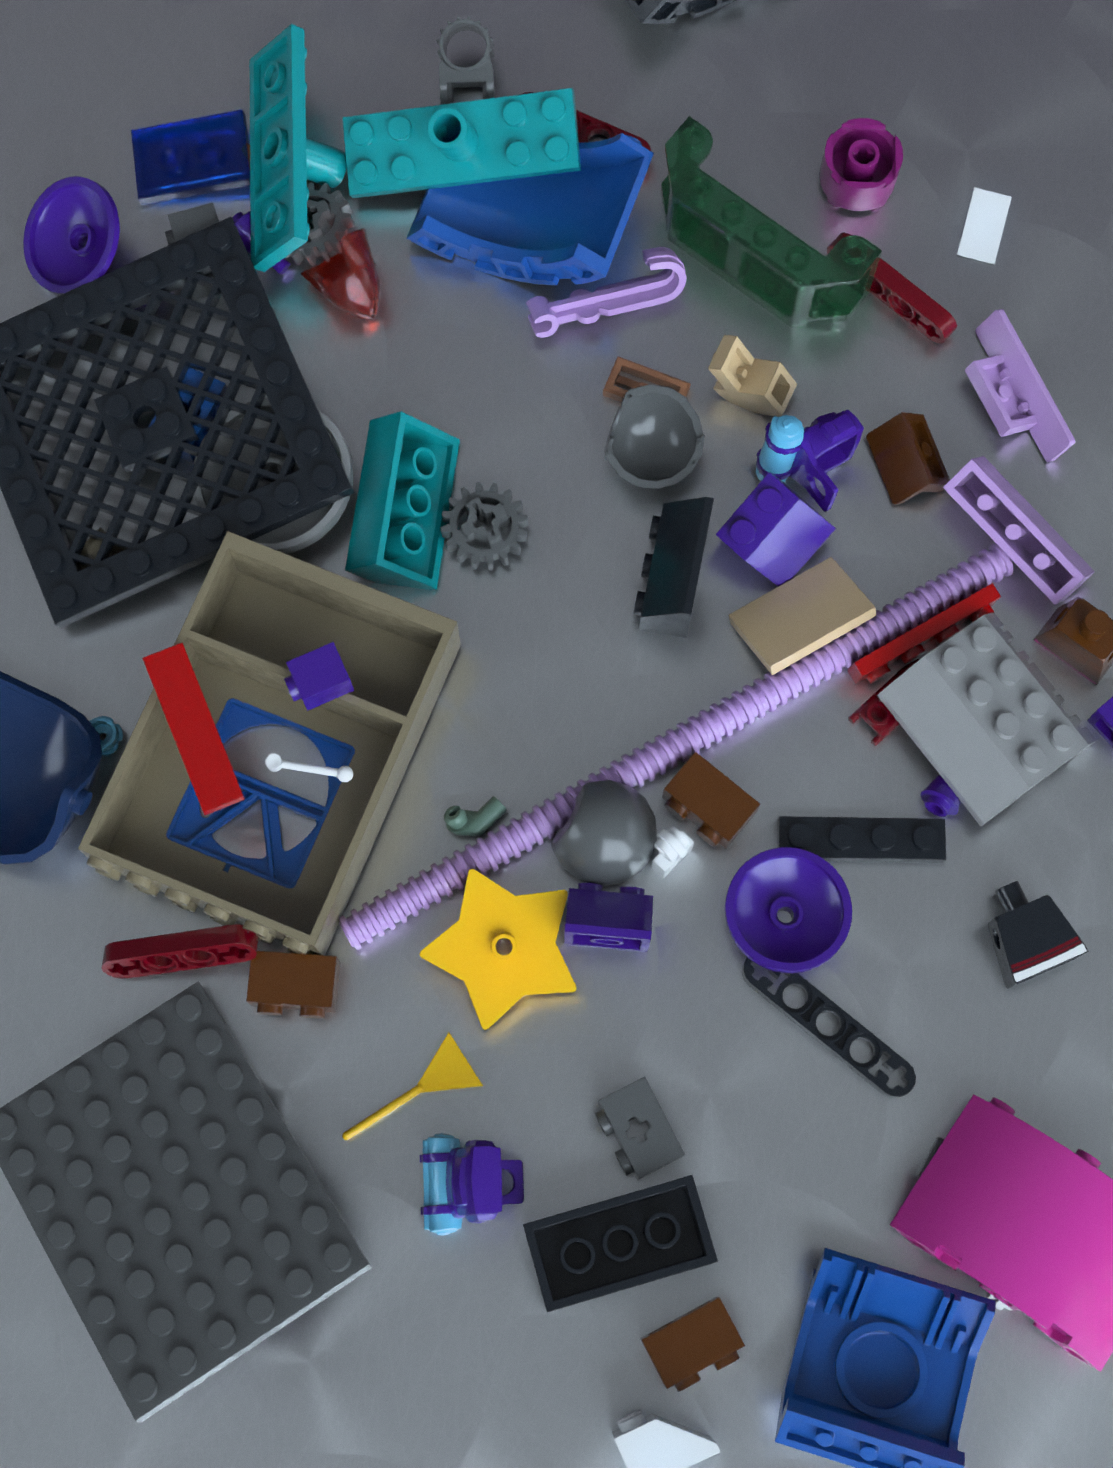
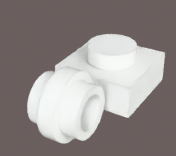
[651,826,694,879]

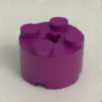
[819,118,903,211]

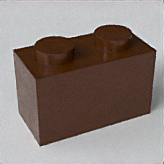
[662,751,760,849]
[246,951,341,1019]
[640,1297,745,1392]

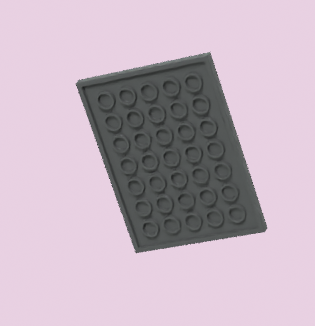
[0,982,372,1423]

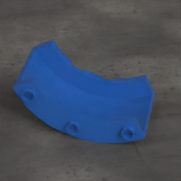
[406,132,654,285]

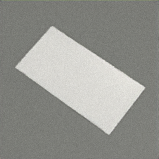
[957,187,1012,264]

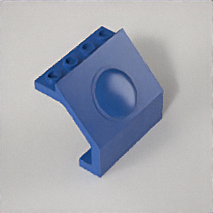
[775,1248,996,1468]

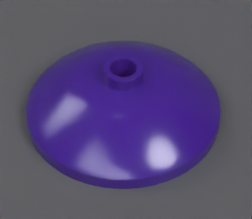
[23,176,120,295]
[725,847,852,973]

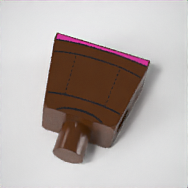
[1033,597,1113,685]

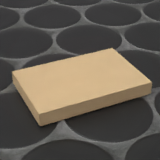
[728,557,877,675]

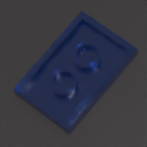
[131,109,250,205]

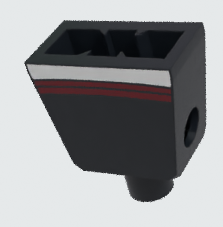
[988,881,1089,989]

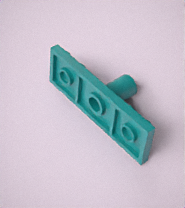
[249,24,347,272]
[342,88,581,198]

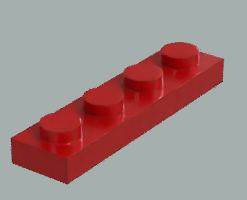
[847,583,1001,685]

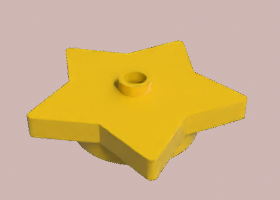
[420,869,577,1030]

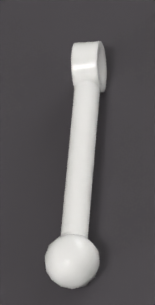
[265,753,353,782]

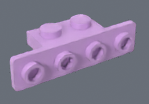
[965,309,1075,462]

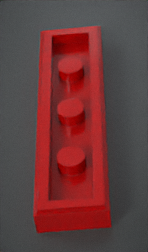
[142,643,245,815]

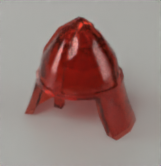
[300,228,380,320]

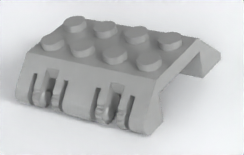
[877,612,1097,826]

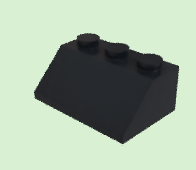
[633,497,714,638]

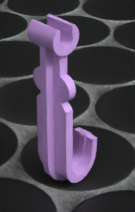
[526,247,687,338]

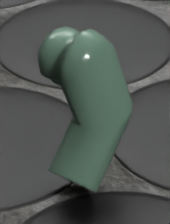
[444,796,507,836]

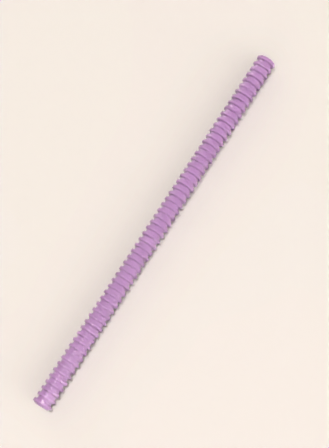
[339,543,1013,950]

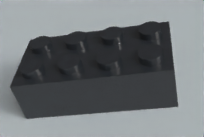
[523,1175,718,1312]

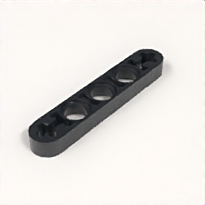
[742,957,916,1098]

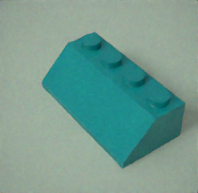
[345,411,460,590]

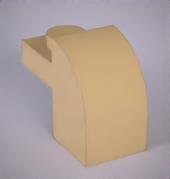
[708,335,797,417]

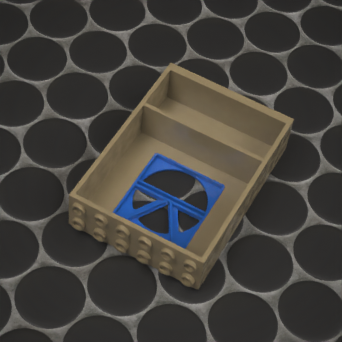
[78,531,461,956]

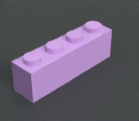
[943,456,1095,605]

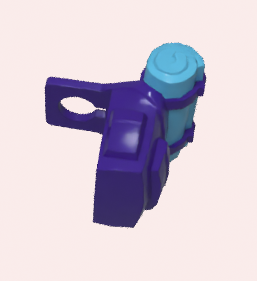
[755,410,864,512]
[420,1133,524,1236]

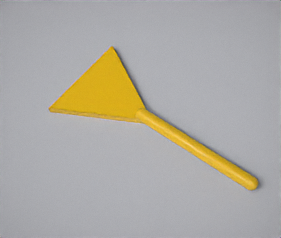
[342,1032,483,1140]

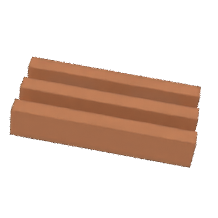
[603,356,691,402]

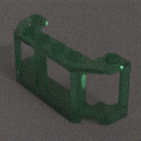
[661,116,882,328]

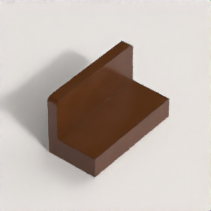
[866,412,950,505]

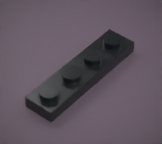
[777,816,946,863]

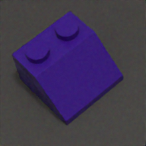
[715,472,837,586]
[564,883,653,952]

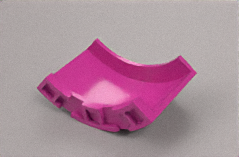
[889,1094,1113,1372]

